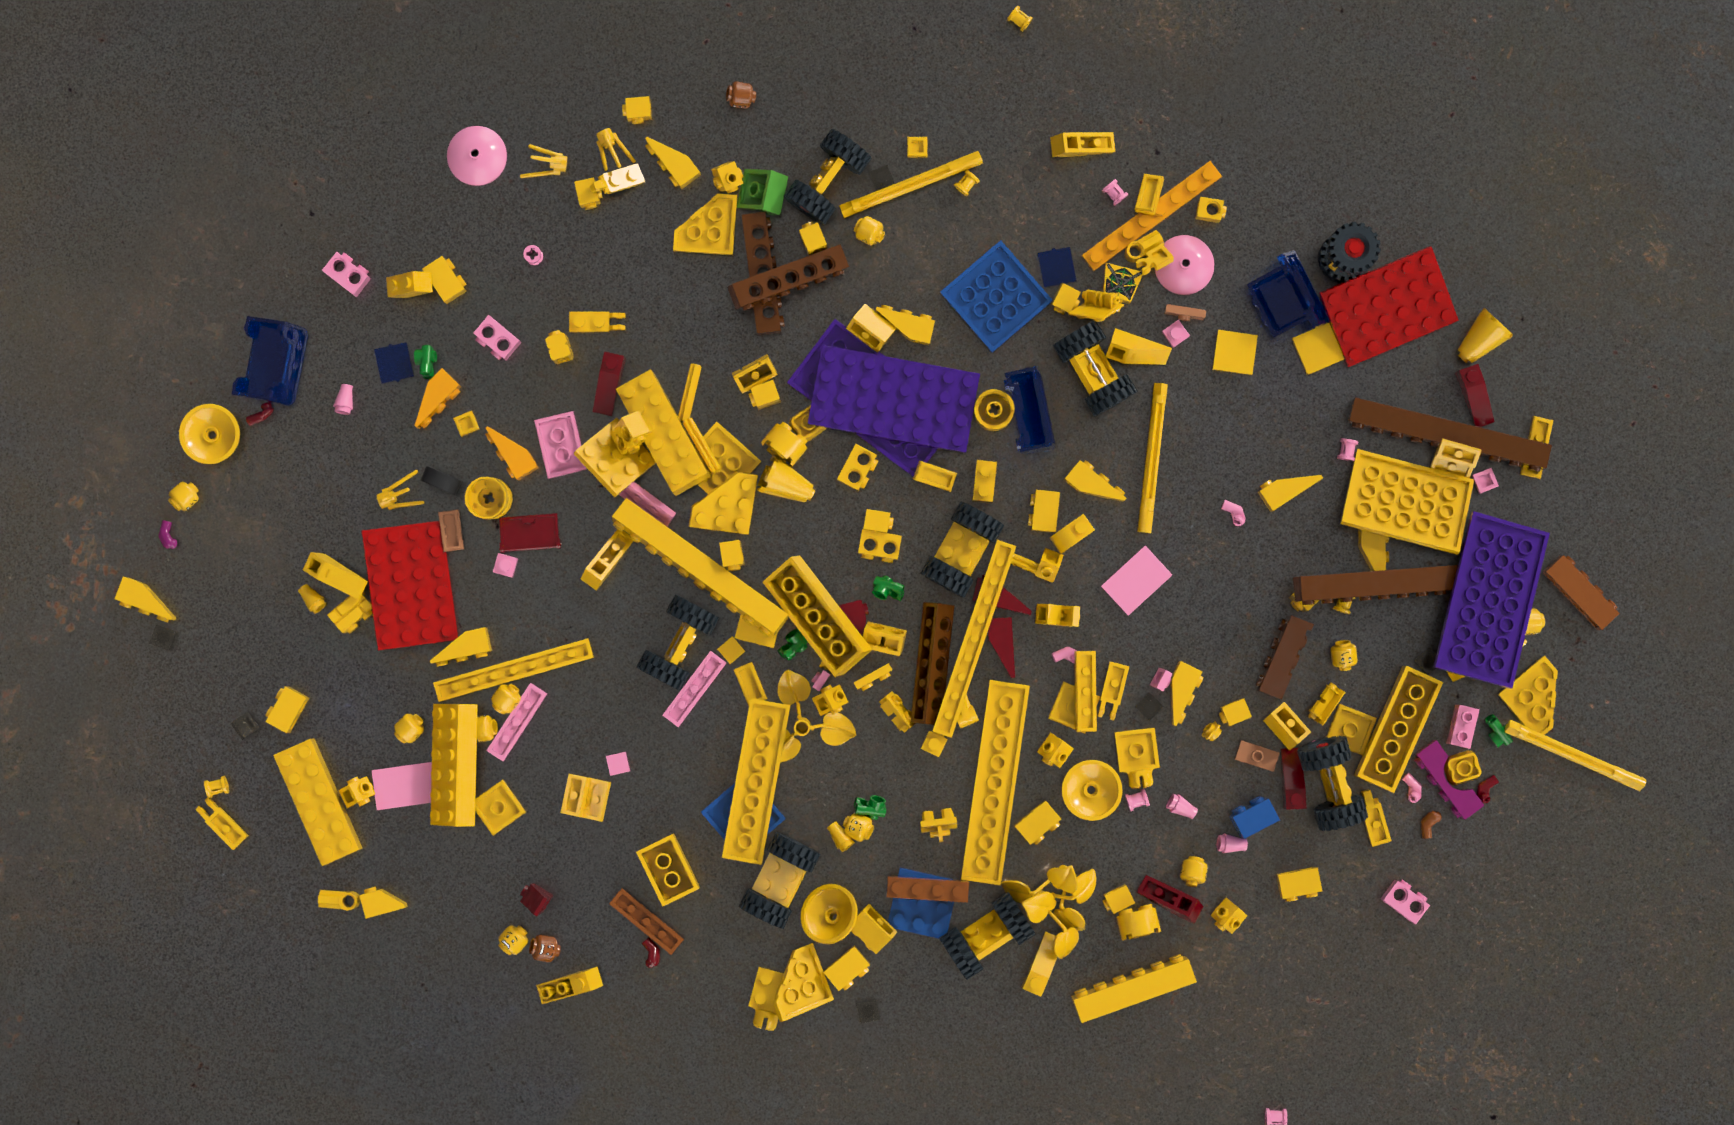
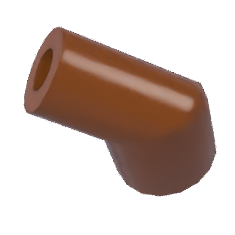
[1421,811,1442,839]

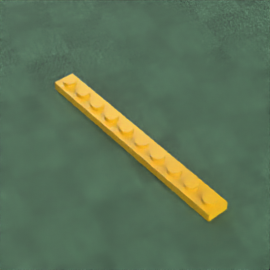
[933,540,1016,738]

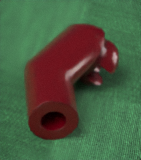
[246,402,274,426]
[1476,775,1499,804]
[641,937,661,968]

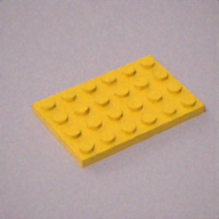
[1340,449,1474,555]

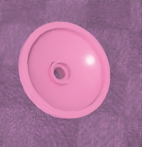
[447,126,507,186]
[1154,235,1214,295]

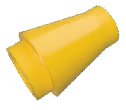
[298,584,327,614]
[827,821,855,852]

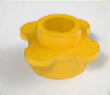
[1202,721,1222,741]

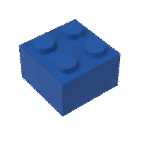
[1229,796,1280,839]

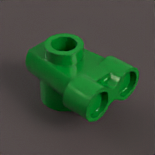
[414,345,437,380]
[872,575,905,601]
[777,629,808,661]
[1485,714,1513,748]
[854,795,886,820]

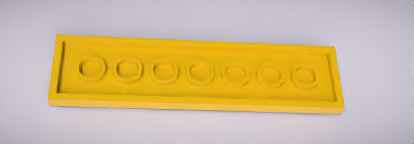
[722,698,791,865]

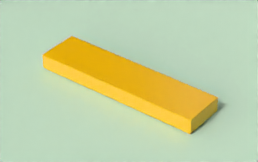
[1074,651,1097,732]

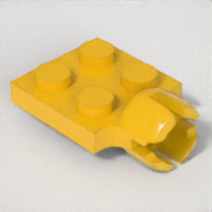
[1114,728,1160,789]
[748,967,784,1031]

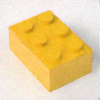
[636,833,700,907]

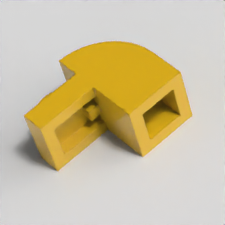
[1050,514,1095,554]
[1035,604,1080,627]

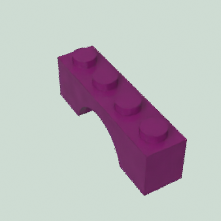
[1414,740,1484,820]

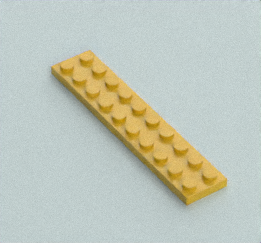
[961,680,1030,885]

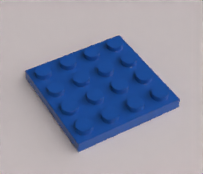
[940,240,1053,353]

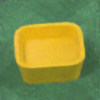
[789,405,827,442]
[1444,750,1481,785]

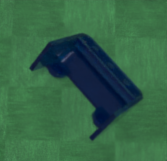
[1004,366,1056,454]

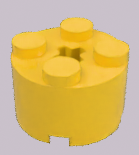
[974,389,1015,431]
[761,421,807,467]
[1116,904,1161,941]

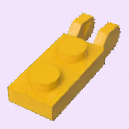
[569,312,625,332]
[1097,661,1129,720]
[196,797,249,850]

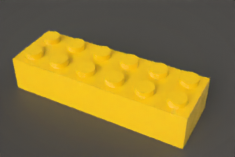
[616,369,711,496]
[763,556,872,677]
[1354,665,1443,793]
[430,704,478,827]
[273,738,363,866]
[1071,954,1197,1023]

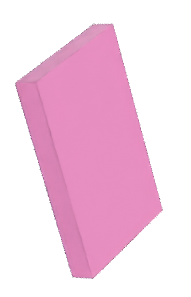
[534,411,587,479]
[1101,546,1172,616]
[372,762,432,810]

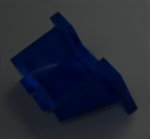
[1247,250,1330,338]

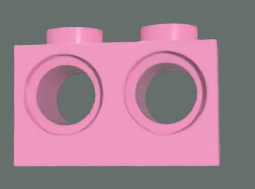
[322,252,371,297]
[474,315,521,360]
[1446,705,1480,749]
[1380,880,1430,925]

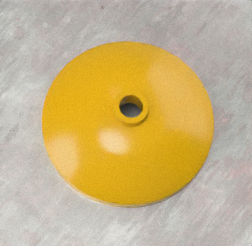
[179,404,240,464]
[1062,760,1122,821]
[801,884,858,944]

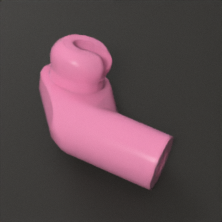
[1221,500,1246,527]
[1051,647,1077,664]
[1402,772,1422,803]

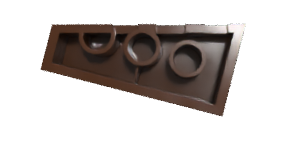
[1256,615,1314,700]

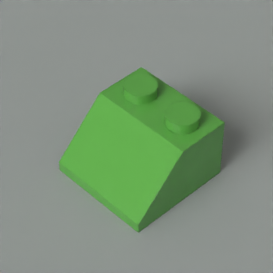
[737,169,788,215]

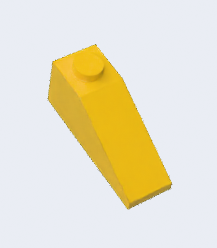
[1050,132,1115,157]
[1258,475,1323,512]
[581,529,634,591]
[1021,931,1057,997]

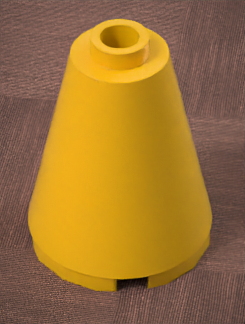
[1458,308,1513,363]
[757,455,815,503]

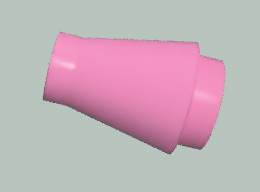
[333,384,353,415]
[1166,794,1198,819]
[1216,834,1248,854]

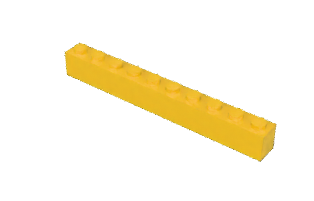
[612,498,788,638]

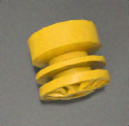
[465,477,513,519]

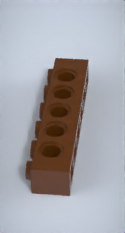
[742,212,785,336]
[727,244,849,311]
[911,602,955,725]

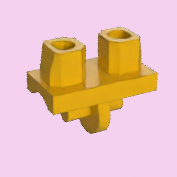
[920,808,957,843]

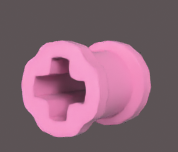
[1102,179,1128,206]
[523,245,543,265]
[1337,438,1358,462]
[1125,789,1150,812]
[1265,1108,1287,1125]

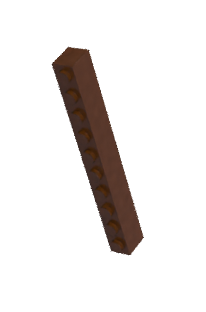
[1347,397,1552,472]
[1293,565,1458,605]

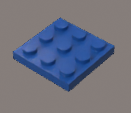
[701,783,786,840]
[888,867,954,939]

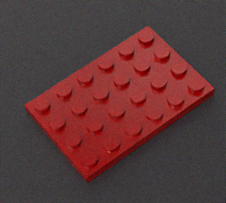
[1319,246,1459,367]
[361,521,458,651]

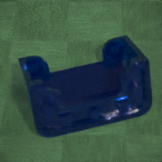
[231,316,308,406]

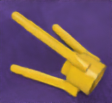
[596,128,636,171]
[520,144,567,178]
[377,470,424,510]

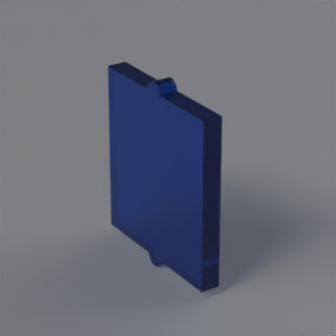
[1037,247,1077,287]
[374,342,414,384]

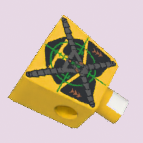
[1103,263,1143,313]

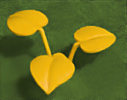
[778,670,856,762]
[1001,865,1086,931]
[1022,869,1096,959]

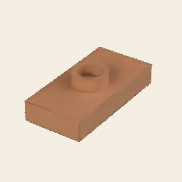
[1164,304,1206,321]
[438,509,464,552]
[1235,740,1280,772]

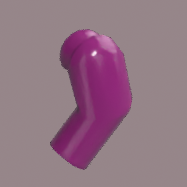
[158,520,177,549]

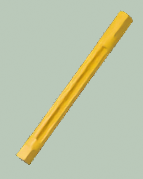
[839,151,983,218]
[1137,383,1168,533]
[1505,720,1646,791]

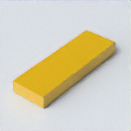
[1520,416,1554,479]

